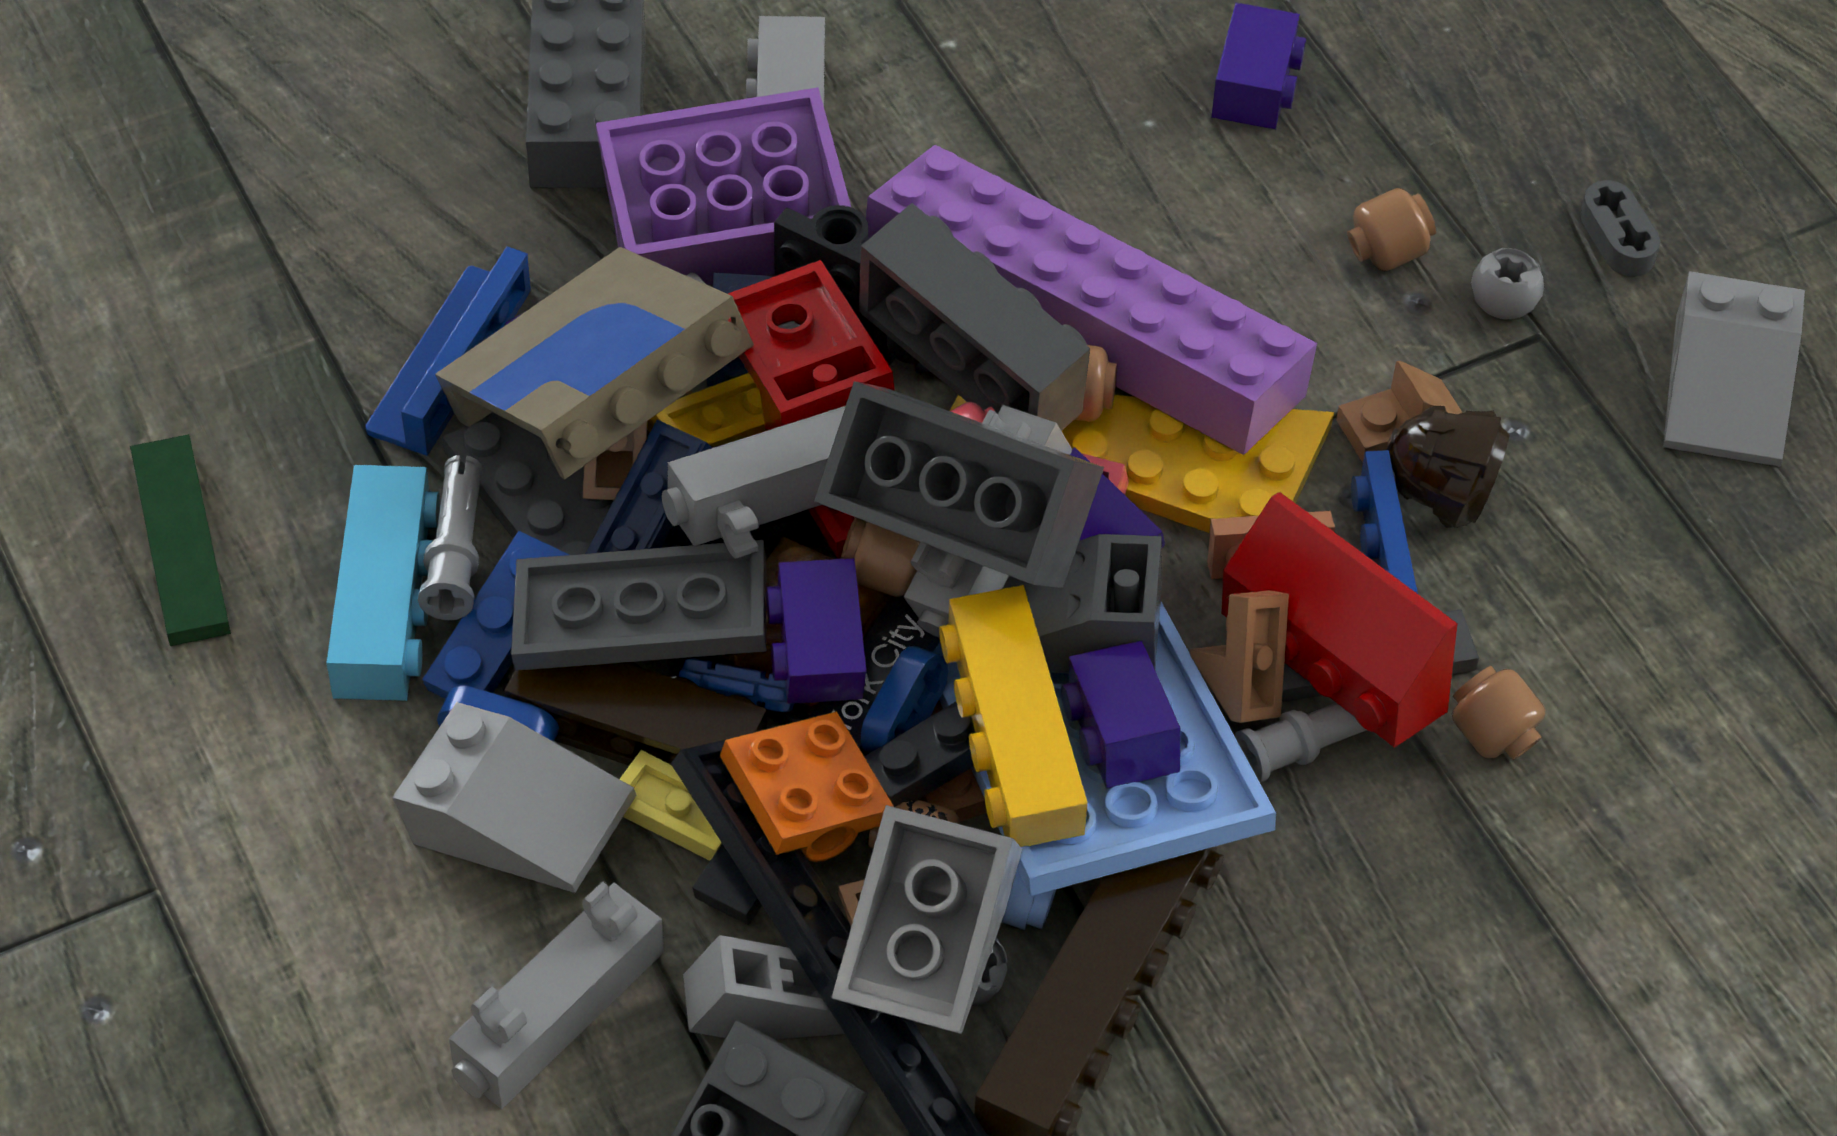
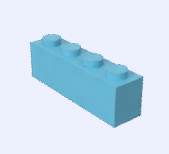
[326,465,440,701]

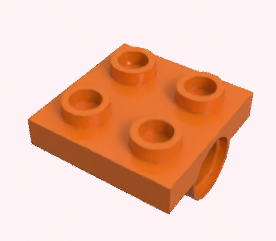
[720,712,894,862]

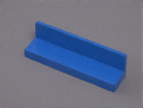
[365,246,531,456]

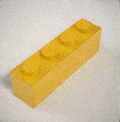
[939,585,1088,847]

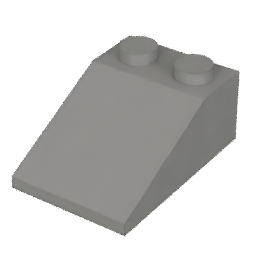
[1663,271,1805,467]
[392,702,636,893]
[831,805,1022,1034]

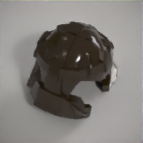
[1386,406,1510,528]

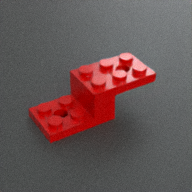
[728,260,895,559]

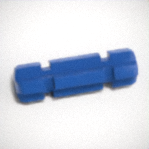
[679,658,795,713]

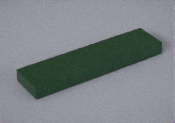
[130,434,231,646]

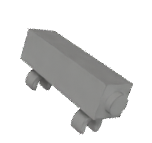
[904,405,1072,638]
[662,406,846,559]
[449,882,664,1109]

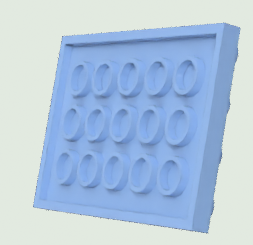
[934,602,1276,896]

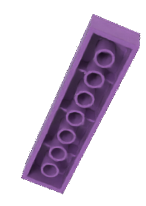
[866,145,1317,455]

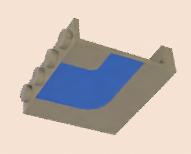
[435,247,754,479]

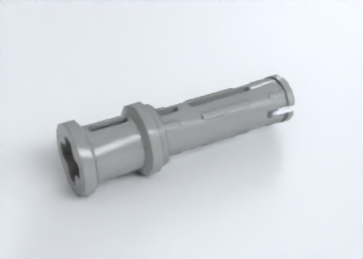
[418,455,483,620]
[1234,703,1366,783]

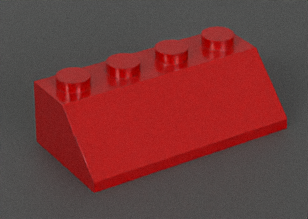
[1221,492,1458,748]

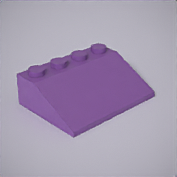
[596,87,851,285]

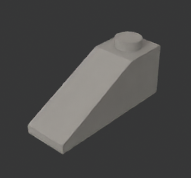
[683,935,845,1039]

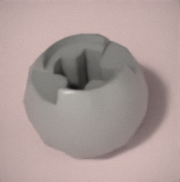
[1471,248,1544,320]

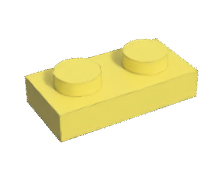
[620,750,722,861]

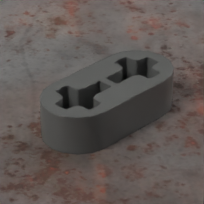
[1580,180,1660,277]

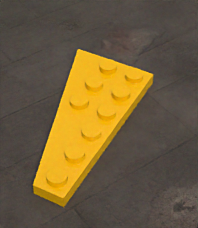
[949,395,1334,533]

